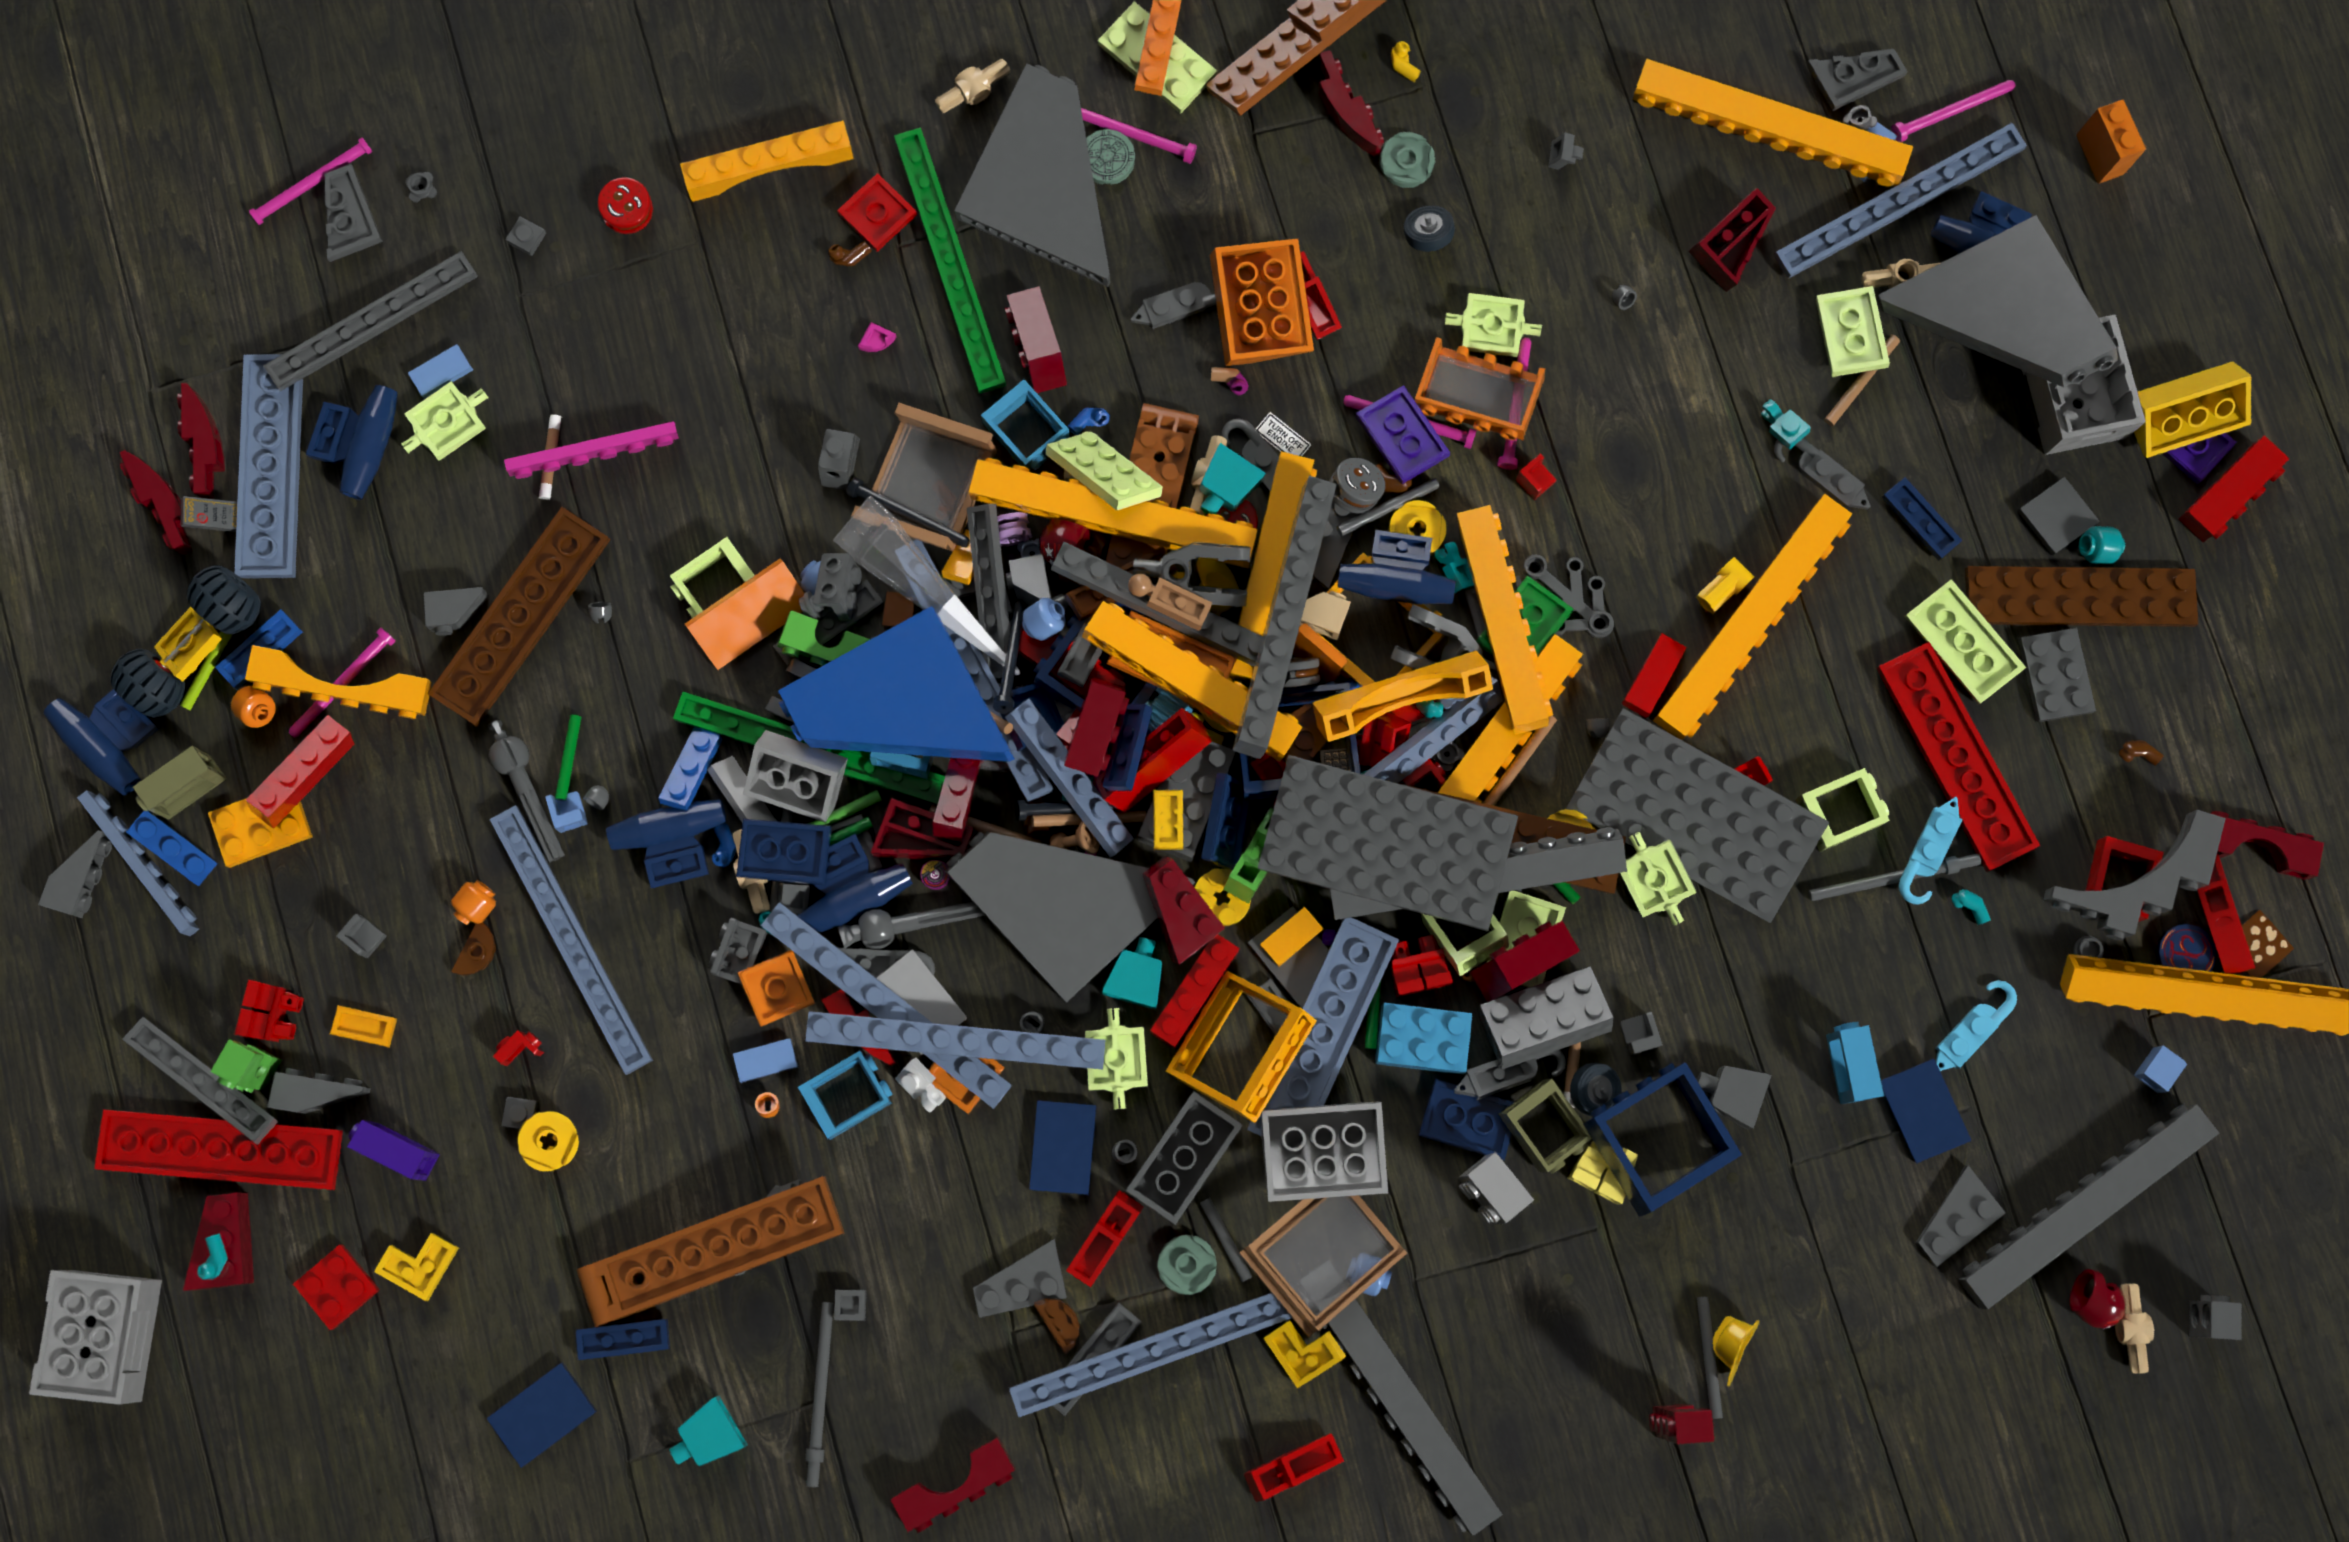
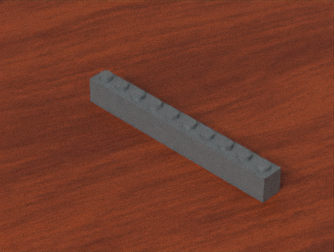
[1232,476,1337,759]
[1330,827,1627,920]
[1957,1104,2219,1309]
[1297,1260,1503,1536]

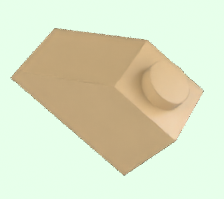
[1300,591,1351,640]

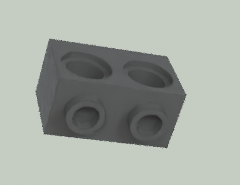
[2189,1295,2242,1340]

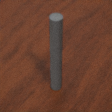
[1200,1198,1252,1282]

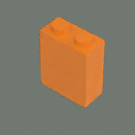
[2076,99,2146,184]

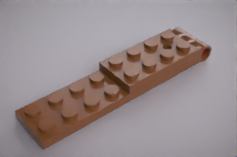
[1205,0,1386,116]
[1092,403,1199,619]
[576,1176,845,1327]

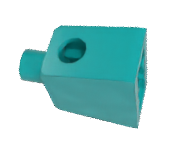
[1199,443,1266,515]
[1102,937,1162,1011]
[669,1395,748,1466]

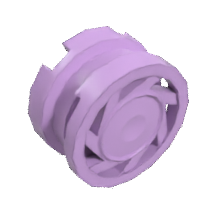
[997,512,1032,547]

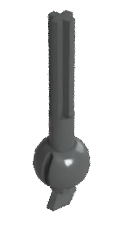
[487,720,565,863]
[839,902,985,949]

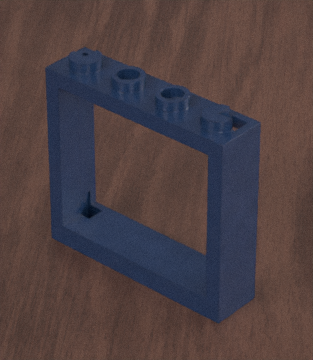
[1033,602,1158,726]
[1239,681,1361,802]
[1583,1062,1742,1217]

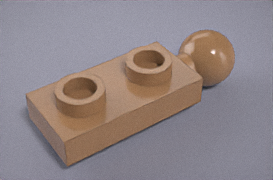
[1128,574,1212,631]

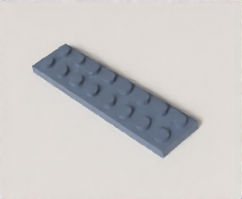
[234,354,303,578]
[1247,917,1399,1136]

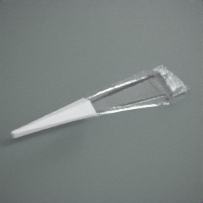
[833,496,1020,675]

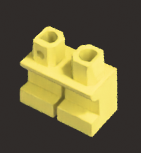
[1568,1141,1638,1205]

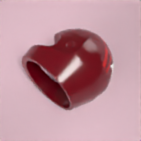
[1038,519,1090,565]
[2070,1269,2126,1328]

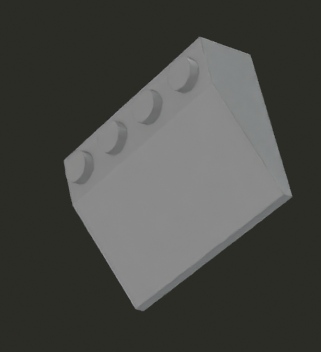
[1260,1102,1388,1202]

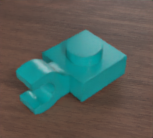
[1761,399,1811,450]
[1434,542,1474,593]

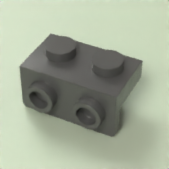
[813,553,862,621]
[709,917,767,985]

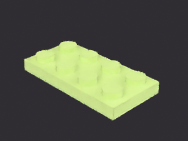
[1098,1,1217,114]
[1045,431,1163,510]
[1904,579,2026,704]

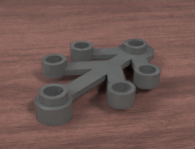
[1523,554,1614,638]

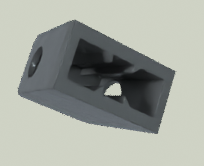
[818,429,860,491]
[1697,1066,1772,1130]

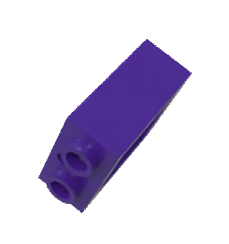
[347,1120,440,1181]

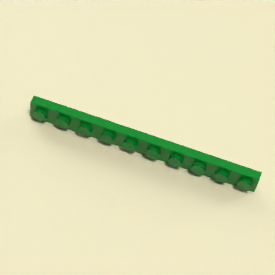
[894,127,1006,394]
[673,692,945,805]

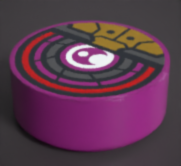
[920,860,950,890]

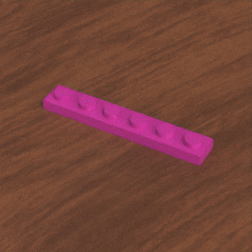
[504,421,679,479]

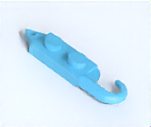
[1899,797,1963,905]
[1935,980,2017,1071]

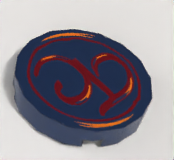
[2156,924,2217,972]

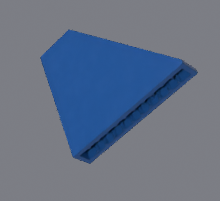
[778,606,1015,762]

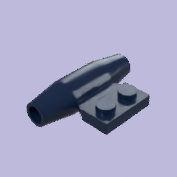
[1930,191,2032,254]
[306,385,398,500]
[1338,530,1456,604]
[43,689,158,795]
[606,799,727,888]
[797,834,913,933]

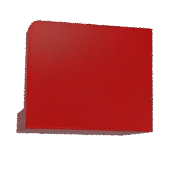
[1516,453,1557,501]

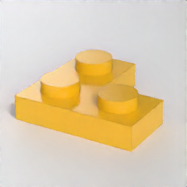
[374,1233,459,1301]
[1264,1320,1346,1389]

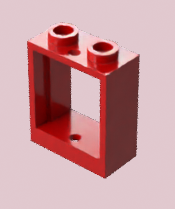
[2085,836,2164,922]

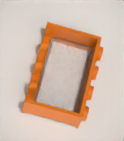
[1415,337,1545,440]

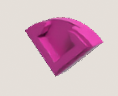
[858,322,897,352]

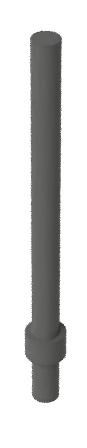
[1808,854,1981,901]
[805,1302,834,1487]

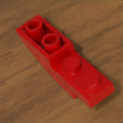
[2197,854,2255,974]

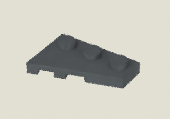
[1806,49,1908,111]
[325,164,383,262]
[1312,500,1361,591]
[1915,1165,2006,1267]
[973,1239,1067,1318]

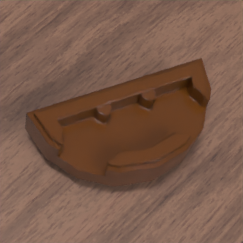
[451,922,496,976]
[1034,1298,1079,1355]

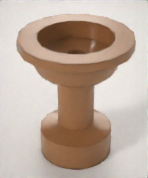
[1050,821,1100,854]

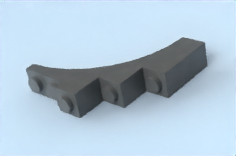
[2043,810,2226,940]

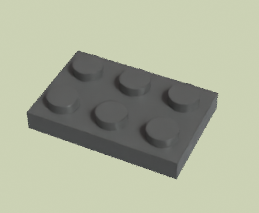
[2018,628,2096,722]

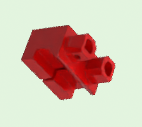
[1356,712,1412,767]
[1389,935,1453,998]
[234,979,304,1042]

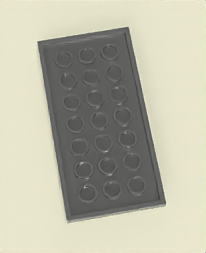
[1566,708,1830,923]
[1258,755,1518,931]

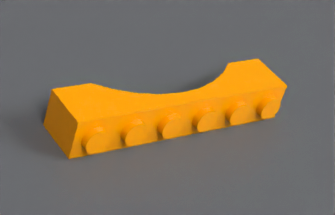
[680,120,854,202]
[245,645,432,719]
[1312,651,1493,742]

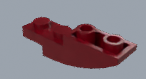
[1318,50,1384,157]
[177,383,225,499]
[119,450,193,556]

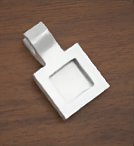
[895,1057,946,1112]

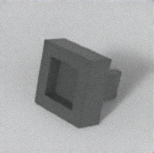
[1548,132,1584,170]

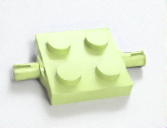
[1445,293,1542,357]
[401,381,488,461]
[1620,832,1696,926]
[1085,1008,1148,1110]

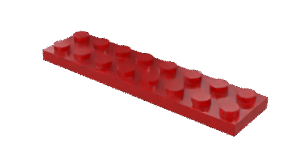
[1876,642,2041,872]
[94,1109,343,1190]

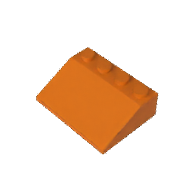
[1210,239,1314,366]

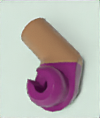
[1211,367,1249,395]

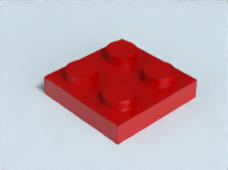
[837,173,917,252]
[293,1244,380,1330]

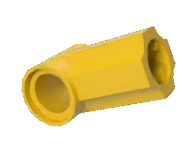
[1696,557,1754,614]

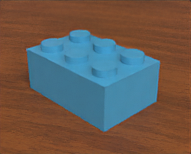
[1375,1003,1472,1075]

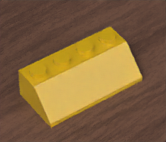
[2134,361,2251,458]

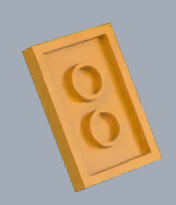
[208,798,313,868]

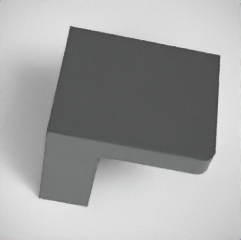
[337,914,387,958]
[1620,1011,1662,1055]

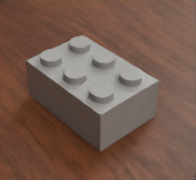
[743,730,848,822]
[1458,1152,1534,1224]

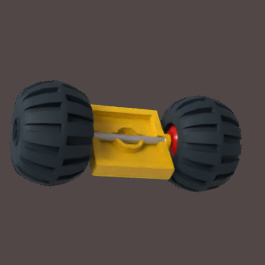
[110,565,261,718]

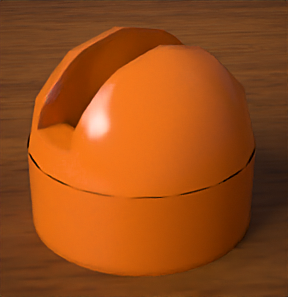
[755,1092,780,1118]

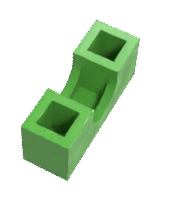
[777,610,870,667]
[1223,808,1274,904]
[210,1039,282,1093]

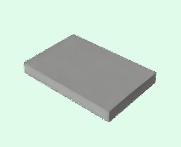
[876,949,967,1055]

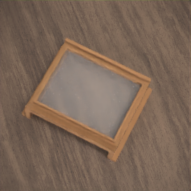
[851,403,997,552]
[1239,1195,1407,1337]

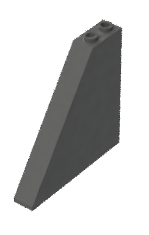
[954,63,1111,287]
[1878,215,2118,387]
[945,832,1195,1002]

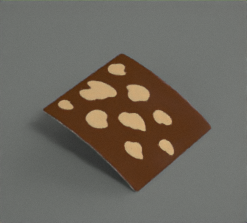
[2242,910,2294,978]

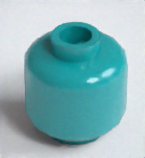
[2079,526,2125,564]

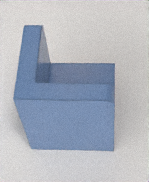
[545,791,588,833]
[2134,1045,2187,1093]

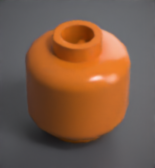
[231,686,276,728]
[451,880,496,925]

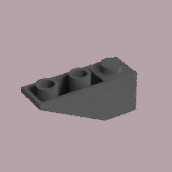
[38,830,112,918]
[268,1068,371,1114]

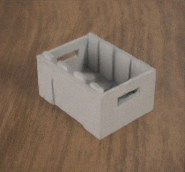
[2022,314,2146,455]
[29,1270,162,1404]

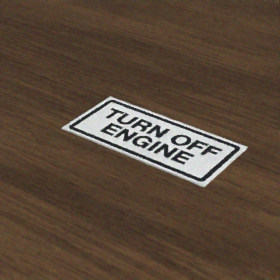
[1256,412,1311,456]

